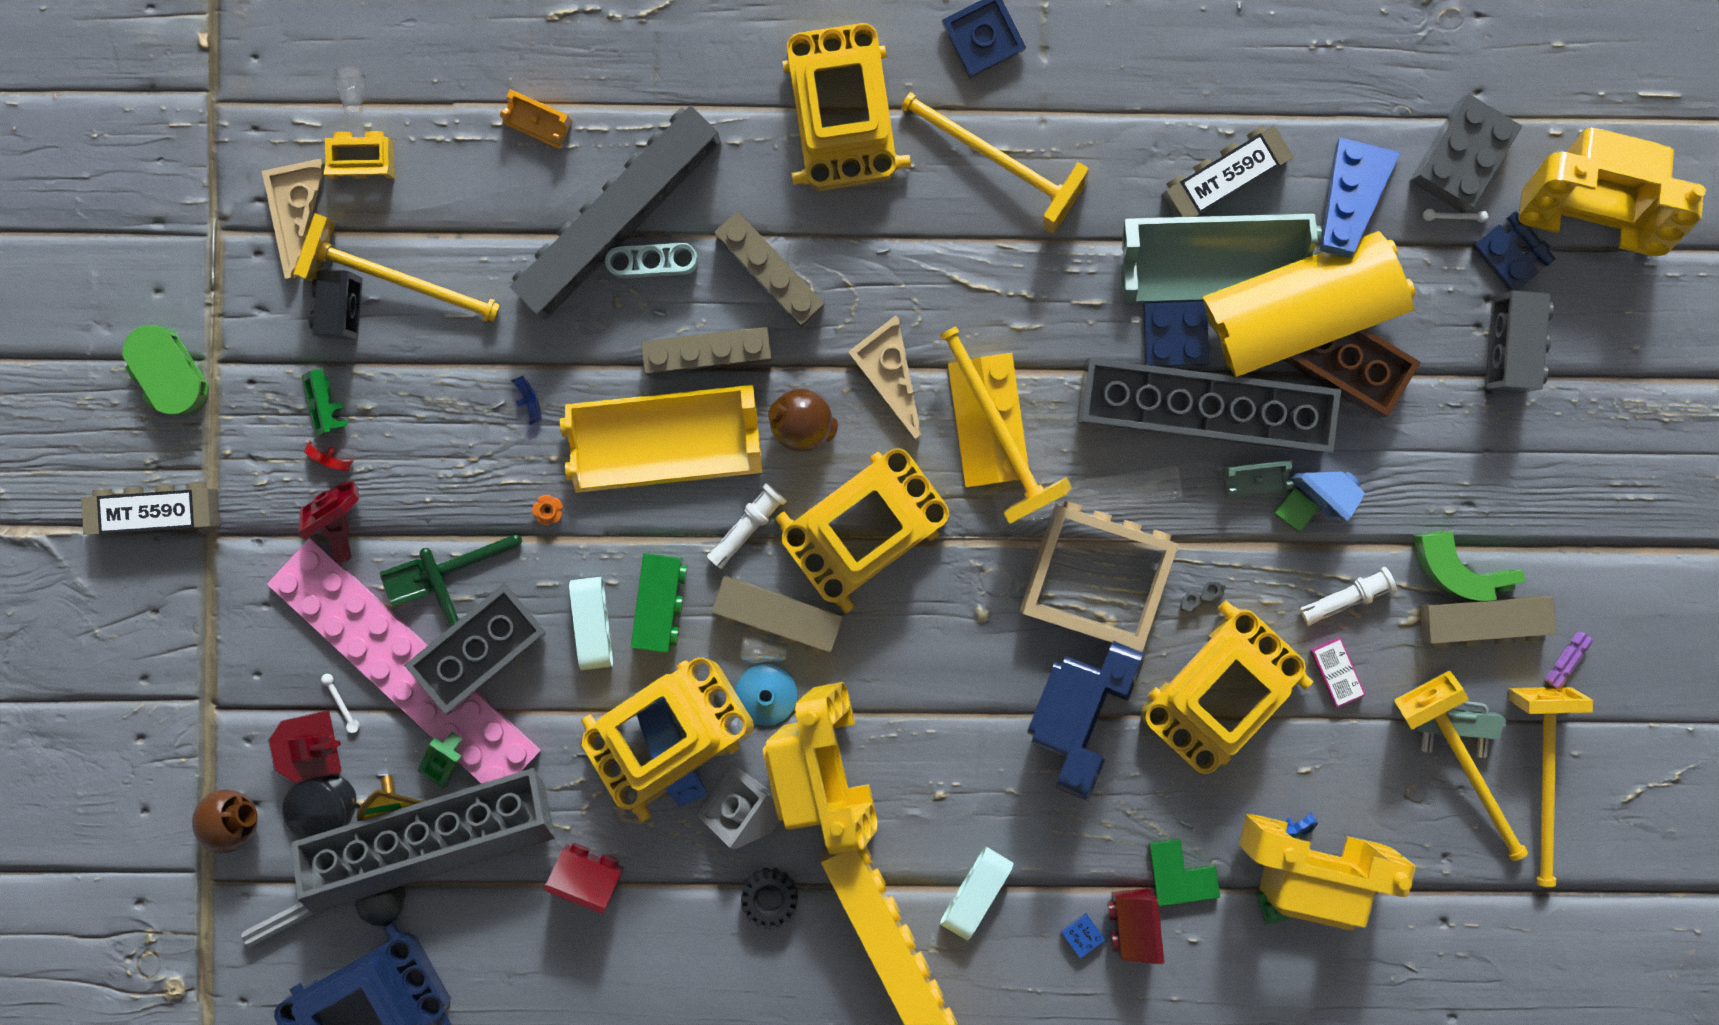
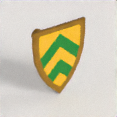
[357,775,424,822]

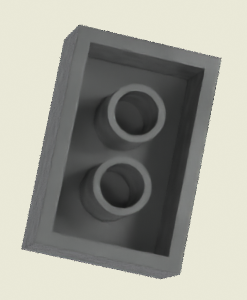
[1410,94,1523,213]
[1485,290,1554,393]

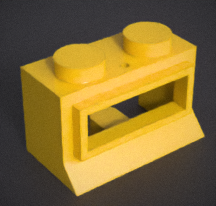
[323,131,395,180]

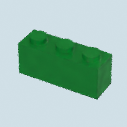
[630,553,688,653]

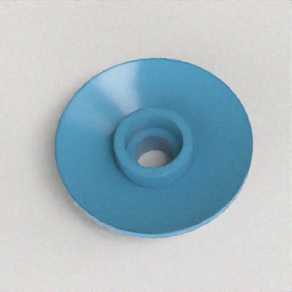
[735,663,797,726]

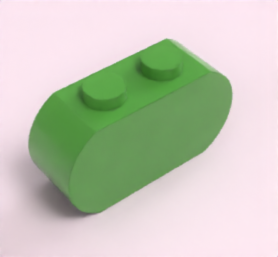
[122,325,209,416]

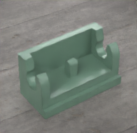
[1222,460,1293,499]

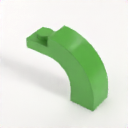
[1413,531,1525,601]

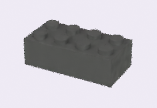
[404,583,546,716]

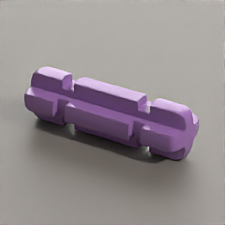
[1545,632,1593,689]

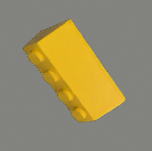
[948,353,1029,487]

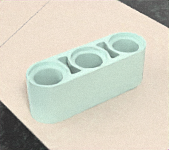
[605,243,699,279]
[569,577,613,671]
[940,847,1013,941]

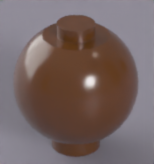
[768,389,838,452]
[192,789,258,853]

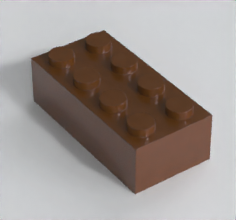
[1283,329,1421,418]

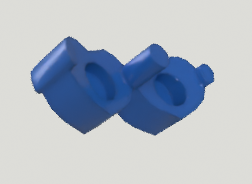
[1286,812,1318,839]

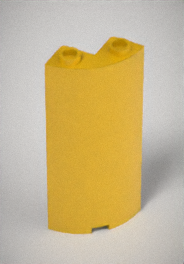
[1202,231,1416,377]
[560,385,763,493]

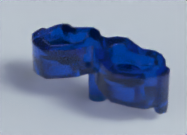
[511,375,542,425]

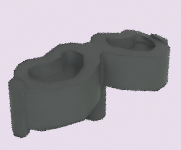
[1180,582,1226,612]

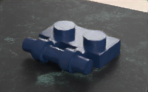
[1472,211,1556,291]

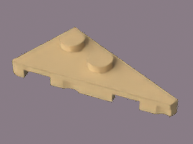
[262,158,325,280]
[848,315,921,439]

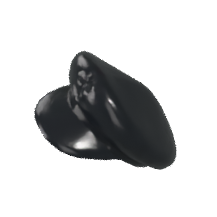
[282,776,356,840]

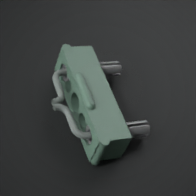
[1415,701,1506,758]

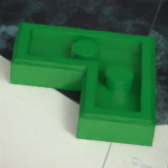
[1149,838,1220,906]

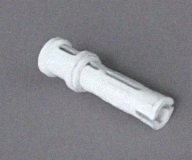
[707,483,787,569]
[1300,567,1397,626]

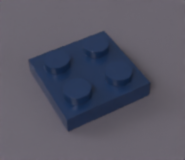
[941,0,1026,78]
[1143,302,1209,366]

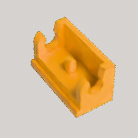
[500,89,572,150]

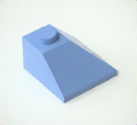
[1289,472,1365,521]

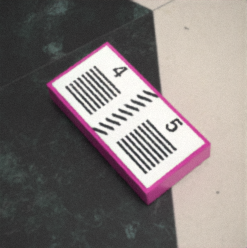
[1310,637,1365,707]

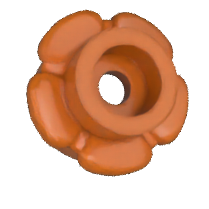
[532,495,563,526]

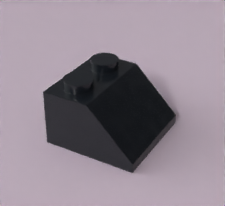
[309,270,363,340]

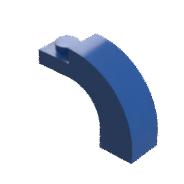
[637,697,707,807]

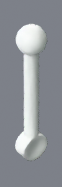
[1422,209,1489,223]
[321,674,360,733]

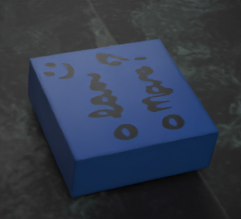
[1061,913,1105,958]

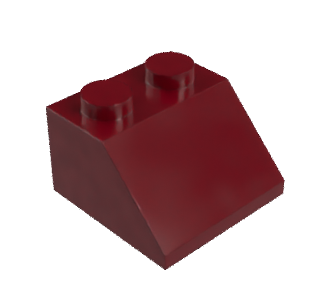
[544,843,624,914]
[1107,888,1165,964]

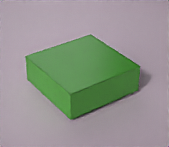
[1274,488,1319,532]

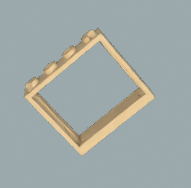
[1020,501,1179,652]

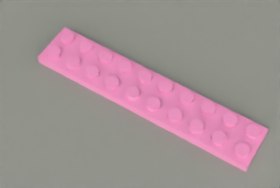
[267,538,541,784]

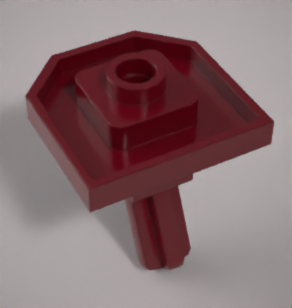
[299,481,359,563]
[268,710,342,783]

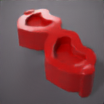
[304,440,354,472]

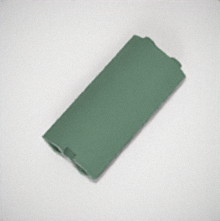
[1121,214,1322,304]

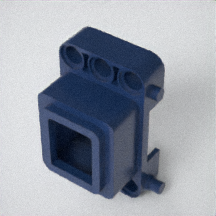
[1027,641,1145,801]
[274,922,452,1025]

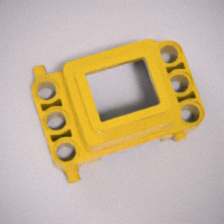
[782,23,911,192]
[1518,128,1706,256]
[774,448,949,614]
[1141,600,1313,774]
[581,658,754,823]
[763,682,878,855]
[1239,814,1416,931]

